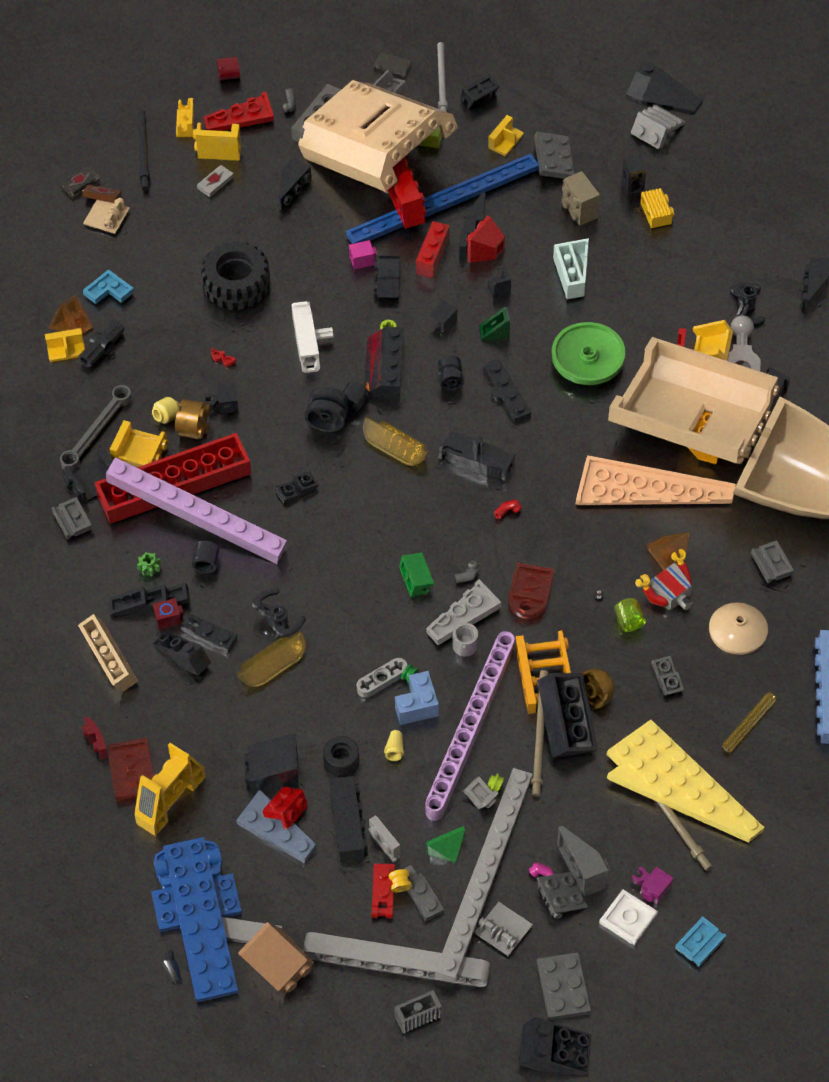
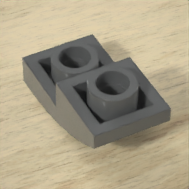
[651,656,684,696]

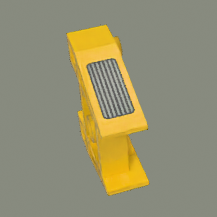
[135,743,206,836]

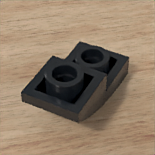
[275,471,319,504]

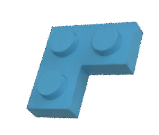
[83,269,134,304]

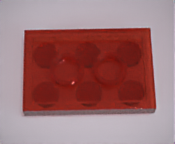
[107,738,153,801]

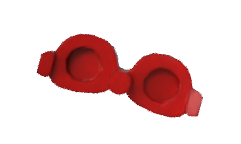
[211,347,236,366]

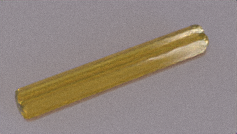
[722,692,776,752]

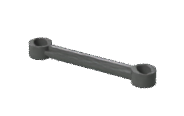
[60,385,132,472]

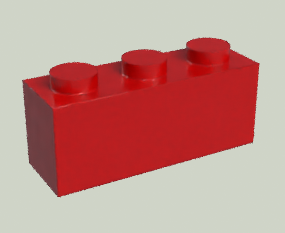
[416,221,450,278]

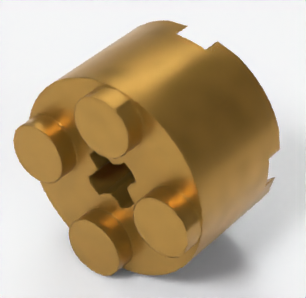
[175,399,211,439]

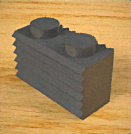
[394,990,441,1033]

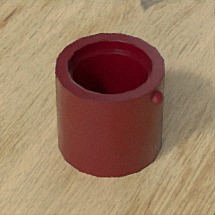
[217,56,240,81]

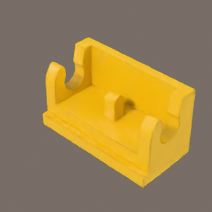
[176,98,194,137]

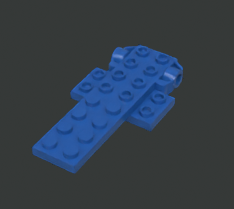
[151,837,242,1003]

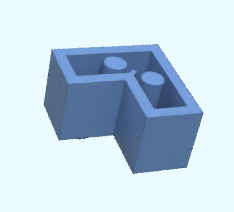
[395,671,439,725]

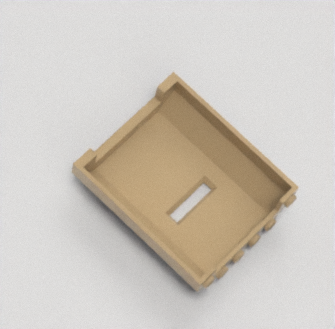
[299,80,458,192]
[608,337,779,464]

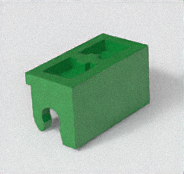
[399,552,434,598]

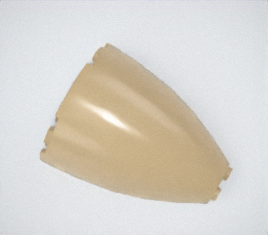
[733,397,829,519]

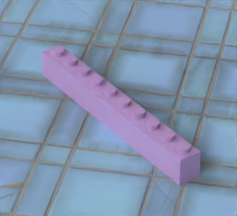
[106,458,287,564]

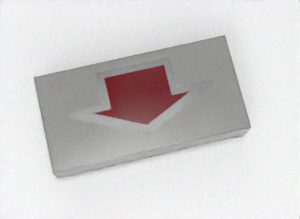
[197,165,234,197]

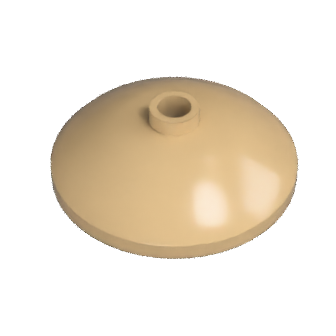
[709,603,768,655]

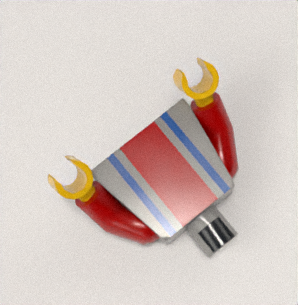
[635,549,693,610]

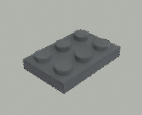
[534,131,575,179]
[536,952,591,1021]

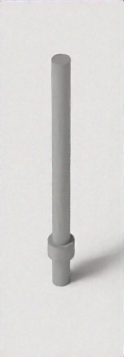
[437,42,448,112]

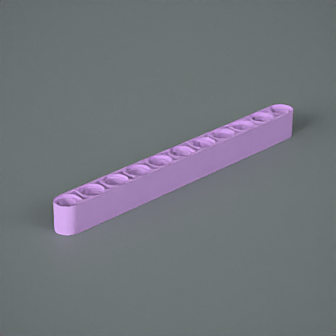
[425,631,515,821]

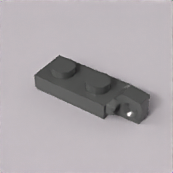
[404,865,444,921]

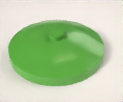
[552,322,625,385]

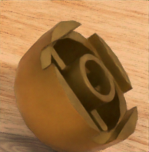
[582,668,615,709]

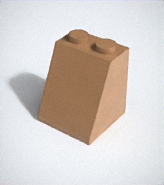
[238,922,315,994]

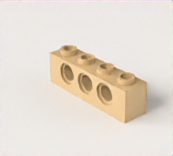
[78,614,138,692]

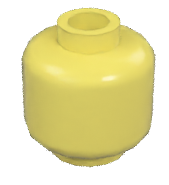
[152,397,180,424]

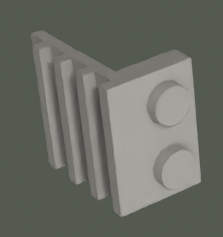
[631,105,685,149]

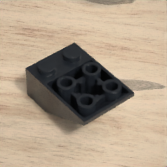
[519,1017,591,1076]

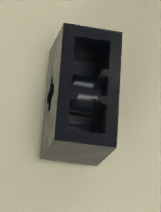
[622,154,646,196]

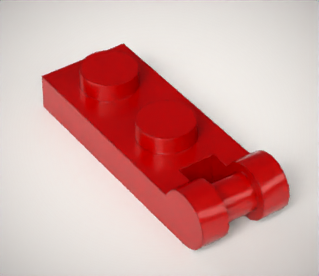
[372,864,395,919]

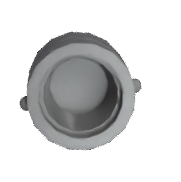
[453,623,478,657]

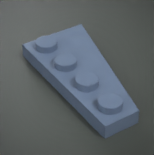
[236,790,316,863]

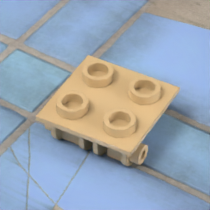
[83,198,130,234]

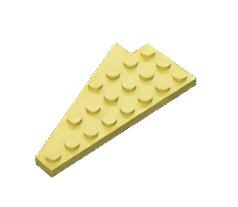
[607,720,765,843]

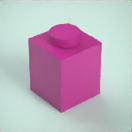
[349,240,377,269]

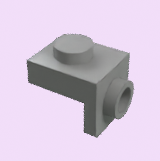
[463,777,499,809]

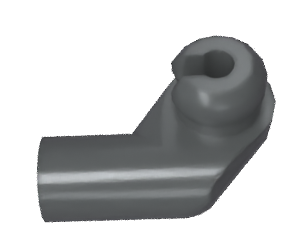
[283,88,296,112]
[455,561,479,584]

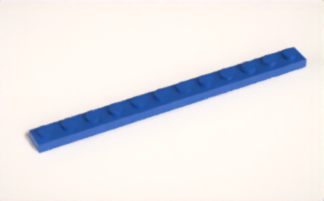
[346,154,539,244]

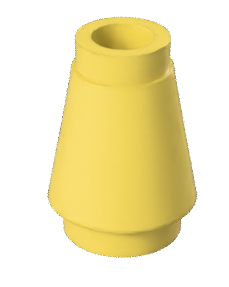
[384,730,404,761]

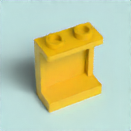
[193,123,241,161]
[693,320,733,361]
[110,420,168,467]

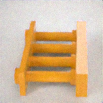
[515,630,571,714]

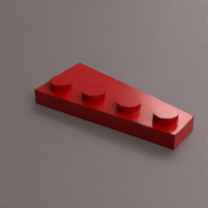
[203,92,274,131]

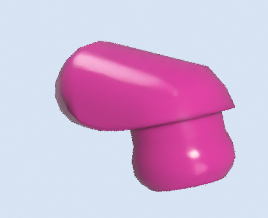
[529,862,555,877]

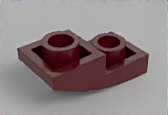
[82,717,108,760]

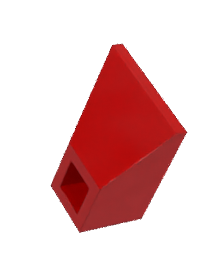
[467,216,505,263]

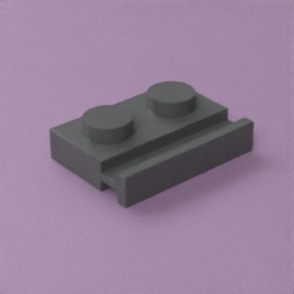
[51,497,92,540]
[751,540,794,583]

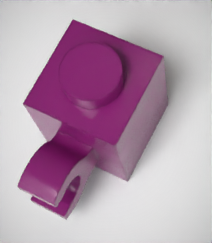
[631,867,673,905]

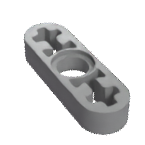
[357,658,407,698]

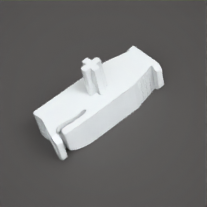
[292,301,333,373]

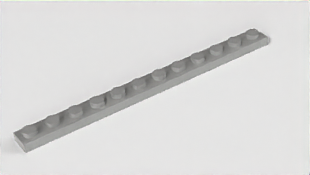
[435,768,533,982]

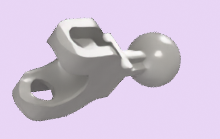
[727,315,761,371]

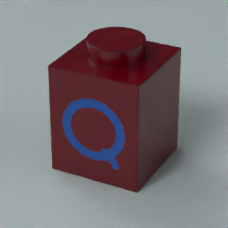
[153,598,184,630]

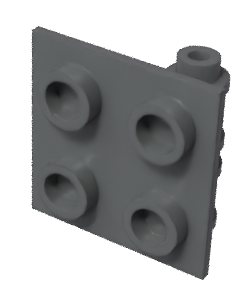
[537,872,588,919]

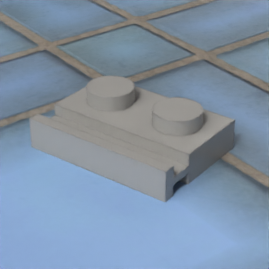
[368,815,401,862]

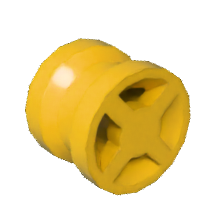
[389,869,412,892]

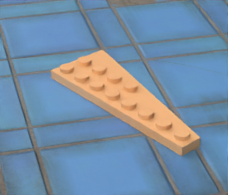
[576,455,736,505]

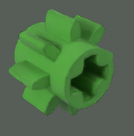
[137,552,161,576]

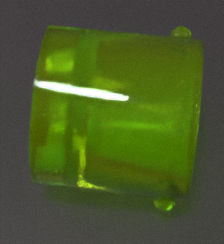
[614,598,646,632]

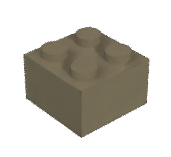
[561,171,600,225]

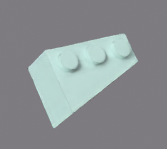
[553,238,589,299]

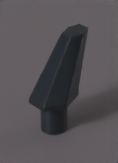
[161,951,182,983]

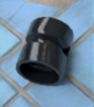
[438,355,464,390]

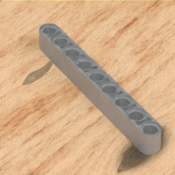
[303,932,491,987]

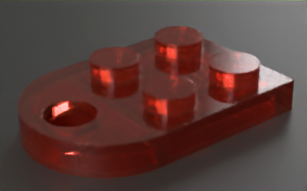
[508,562,555,618]

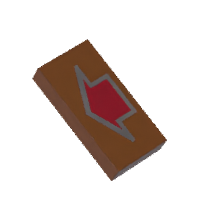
[82,184,122,203]

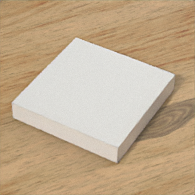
[599,890,658,946]

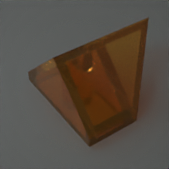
[48,295,93,333]
[646,532,690,570]

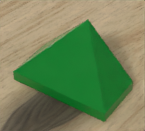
[426,826,465,863]

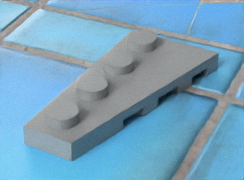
[426,579,502,645]

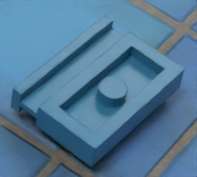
[675,916,726,967]

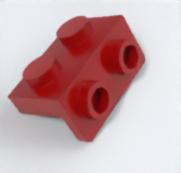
[262,787,308,829]

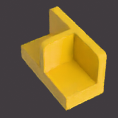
[488,115,524,156]
[45,328,85,362]

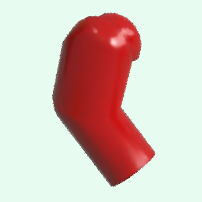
[493,499,522,519]

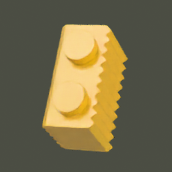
[641,188,674,228]

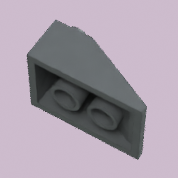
[557,826,610,897]

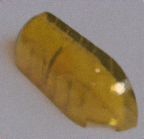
[363,417,428,466]
[237,632,306,687]

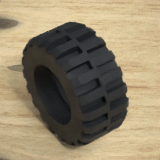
[201,241,270,310]

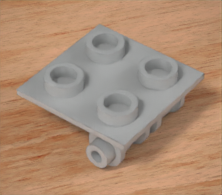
[474,902,533,956]

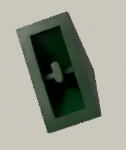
[479,307,510,341]

